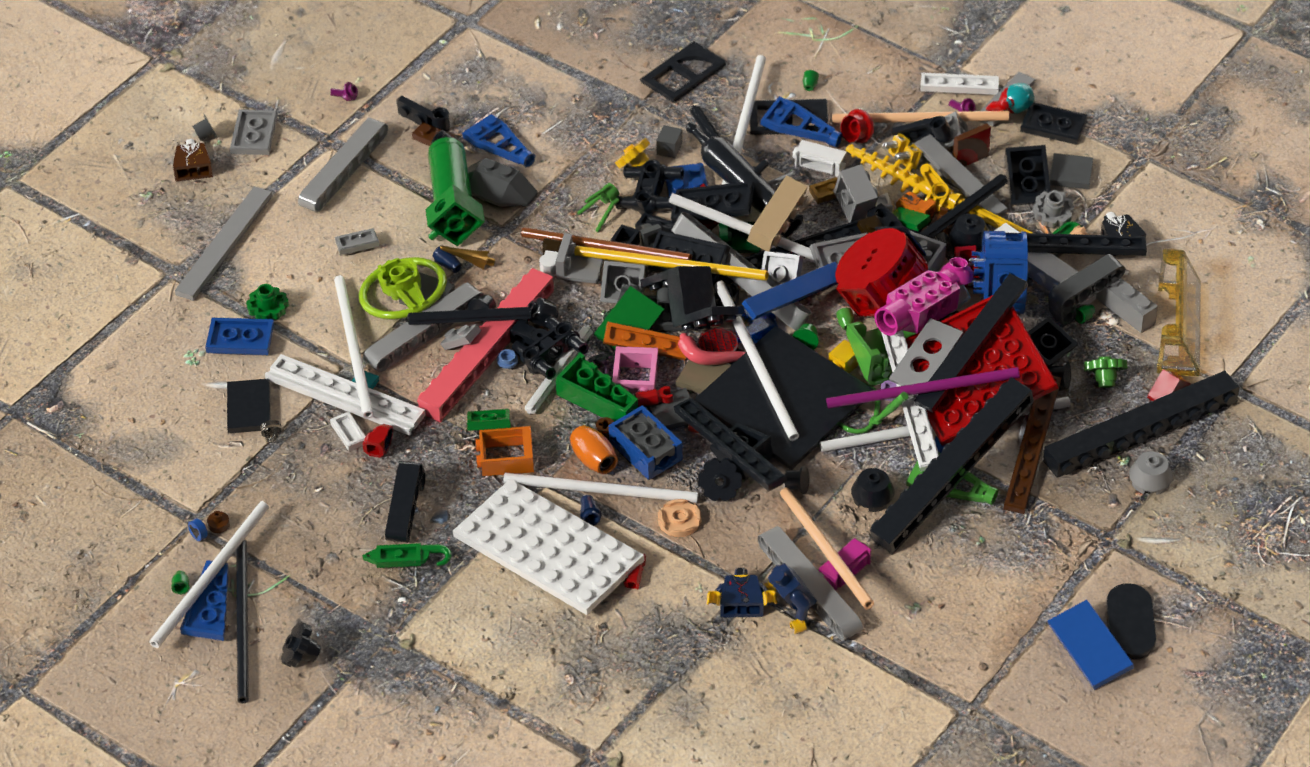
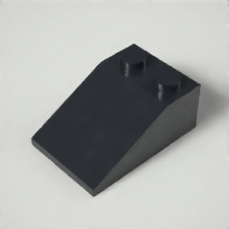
[1004,145,1051,206]

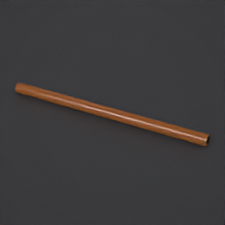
[521,227,692,261]

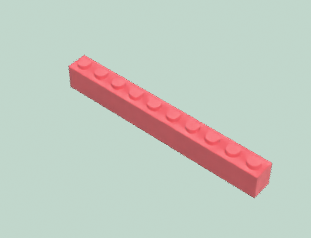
[417,268,554,422]

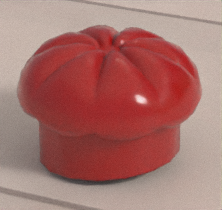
[840,109,874,144]

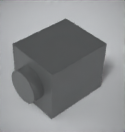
[656,125,682,159]

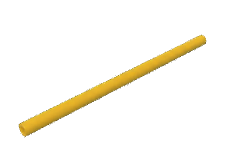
[574,246,769,281]

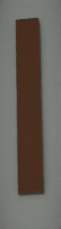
[1003,376,1062,515]

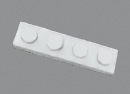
[920,73,999,95]

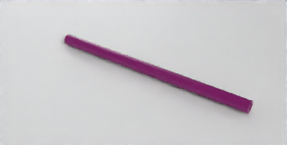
[826,367,1020,409]

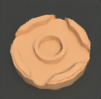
[658,499,701,537]

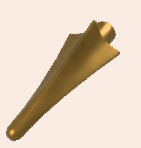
[440,246,495,270]

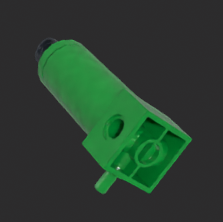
[425,130,485,247]

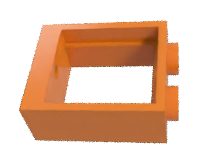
[475,426,534,476]

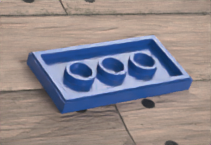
[1048,599,1134,690]

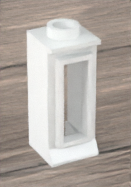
[792,140,846,177]

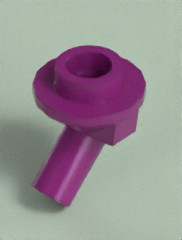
[330,82,358,101]
[948,98,976,112]

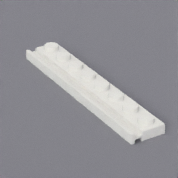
[265,354,426,436]

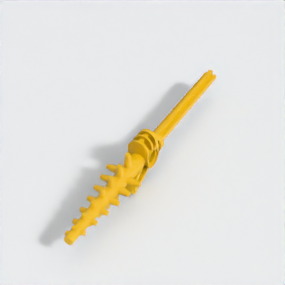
[846,144,1032,233]

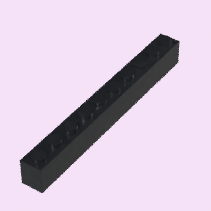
[1043,370,1240,478]
[870,377,1034,555]

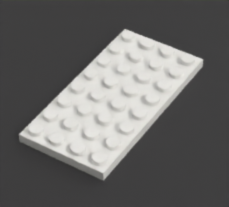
[453,479,645,615]

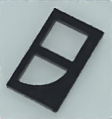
[640,41,726,103]
[750,99,828,135]

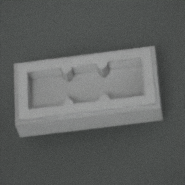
[335,228,379,255]

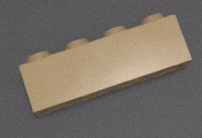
[747,175,808,251]

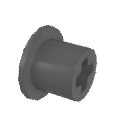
[192,115,217,141]

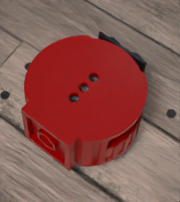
[835,226,928,317]

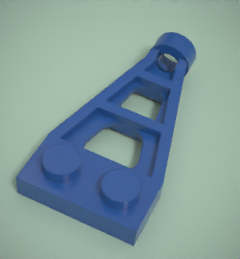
[760,96,843,148]
[462,114,535,167]

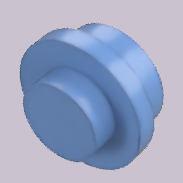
[497,349,518,369]

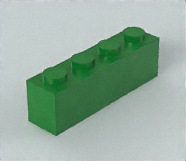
[556,352,638,422]

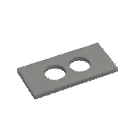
[889,318,964,386]

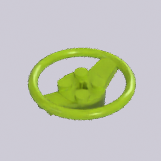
[359,257,447,319]

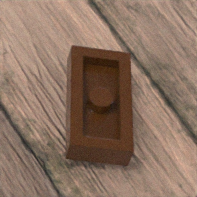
[412,122,455,146]

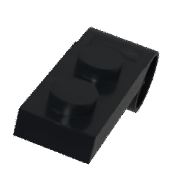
[396,95,450,132]
[892,116,953,143]

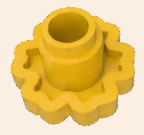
[615,137,651,169]

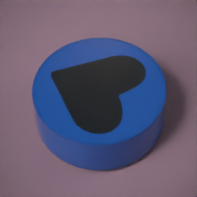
[188,518,208,541]

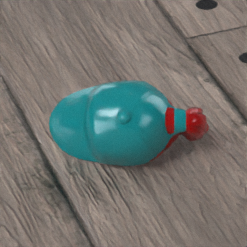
[985,82,1034,114]

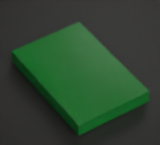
[594,286,664,350]

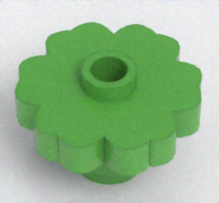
[1084,356,1128,388]

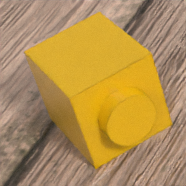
[829,339,859,373]

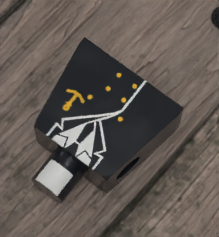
[1100,212,1146,256]

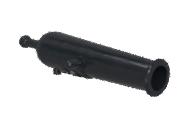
[686,122,804,238]

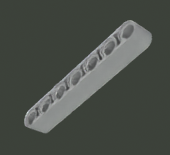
[298,118,388,212]
[363,283,484,372]
[757,526,863,641]

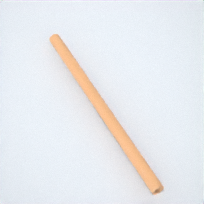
[832,111,1009,123]
[780,487,874,609]

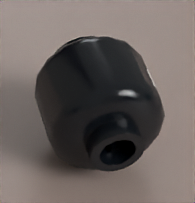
[527,297,559,327]

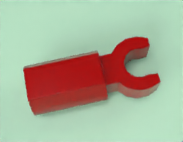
[634,386,673,408]
[624,554,646,589]

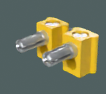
[882,133,923,169]

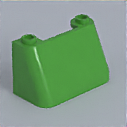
[846,322,916,385]

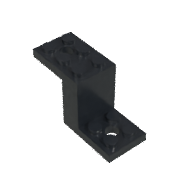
[640,266,744,331]

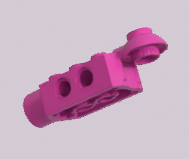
[875,257,974,336]

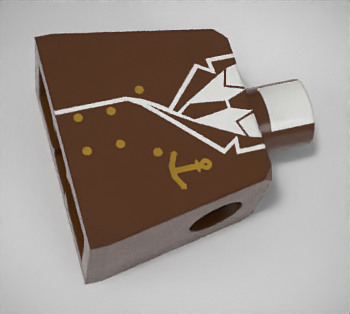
[173,139,213,182]

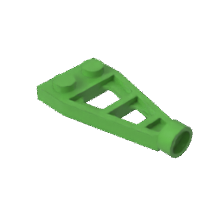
[906,452,999,505]

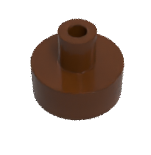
[207,511,230,534]

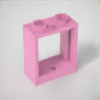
[612,346,658,395]

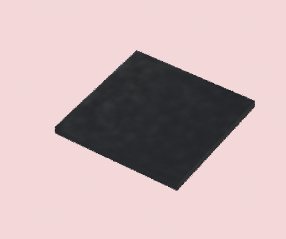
[694,326,873,470]

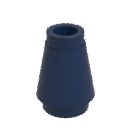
[432,245,462,273]
[580,495,602,526]

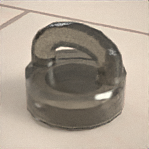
[260,420,282,443]

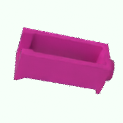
[819,538,871,592]

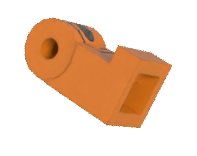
[896,192,936,220]

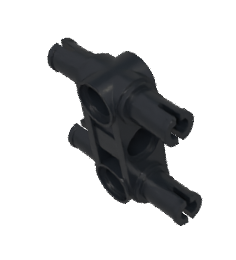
[615,160,684,215]
[512,316,589,380]

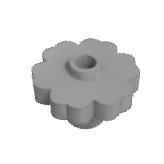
[1033,190,1074,228]

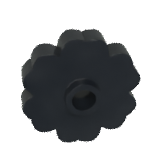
[698,457,742,501]
[281,622,321,667]

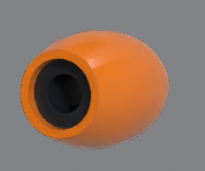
[570,425,618,474]

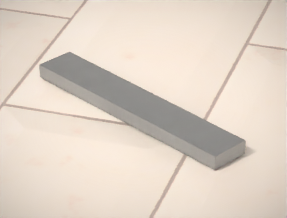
[915,134,1007,216]

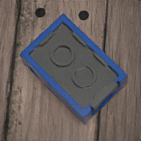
[608,405,683,480]

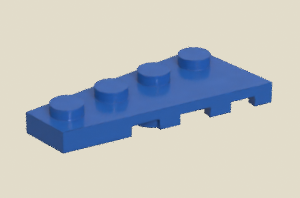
[180,560,229,641]

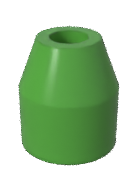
[836,308,854,331]

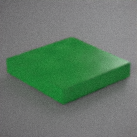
[467,409,511,431]

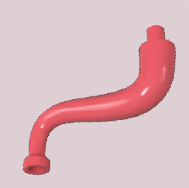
[678,333,746,365]

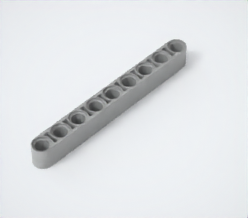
[672,212,812,330]

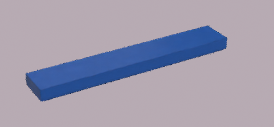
[742,262,838,320]

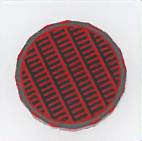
[697,328,739,352]

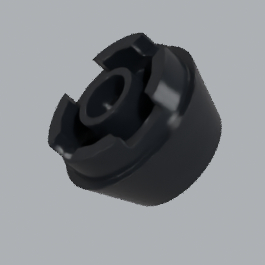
[949,214,988,252]
[851,468,895,512]

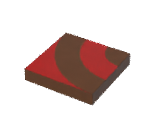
[953,123,991,167]

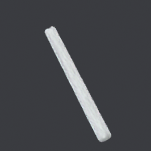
[525,326,593,414]

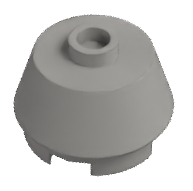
[1129,451,1173,495]

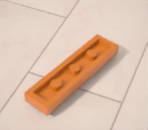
[603,322,686,361]

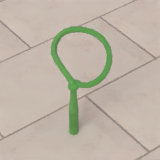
[839,383,909,434]

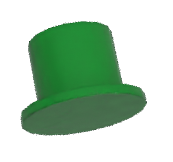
[792,323,819,350]

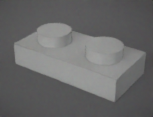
[440,324,481,350]

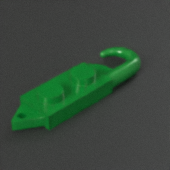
[362,543,452,568]

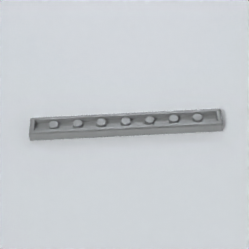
[175,186,272,301]

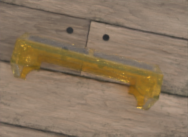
[1157,249,1201,376]

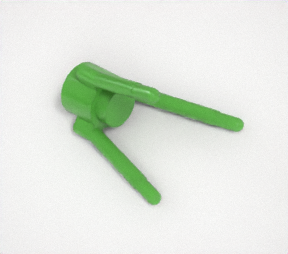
[577,183,619,232]

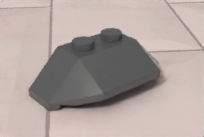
[468,158,538,207]

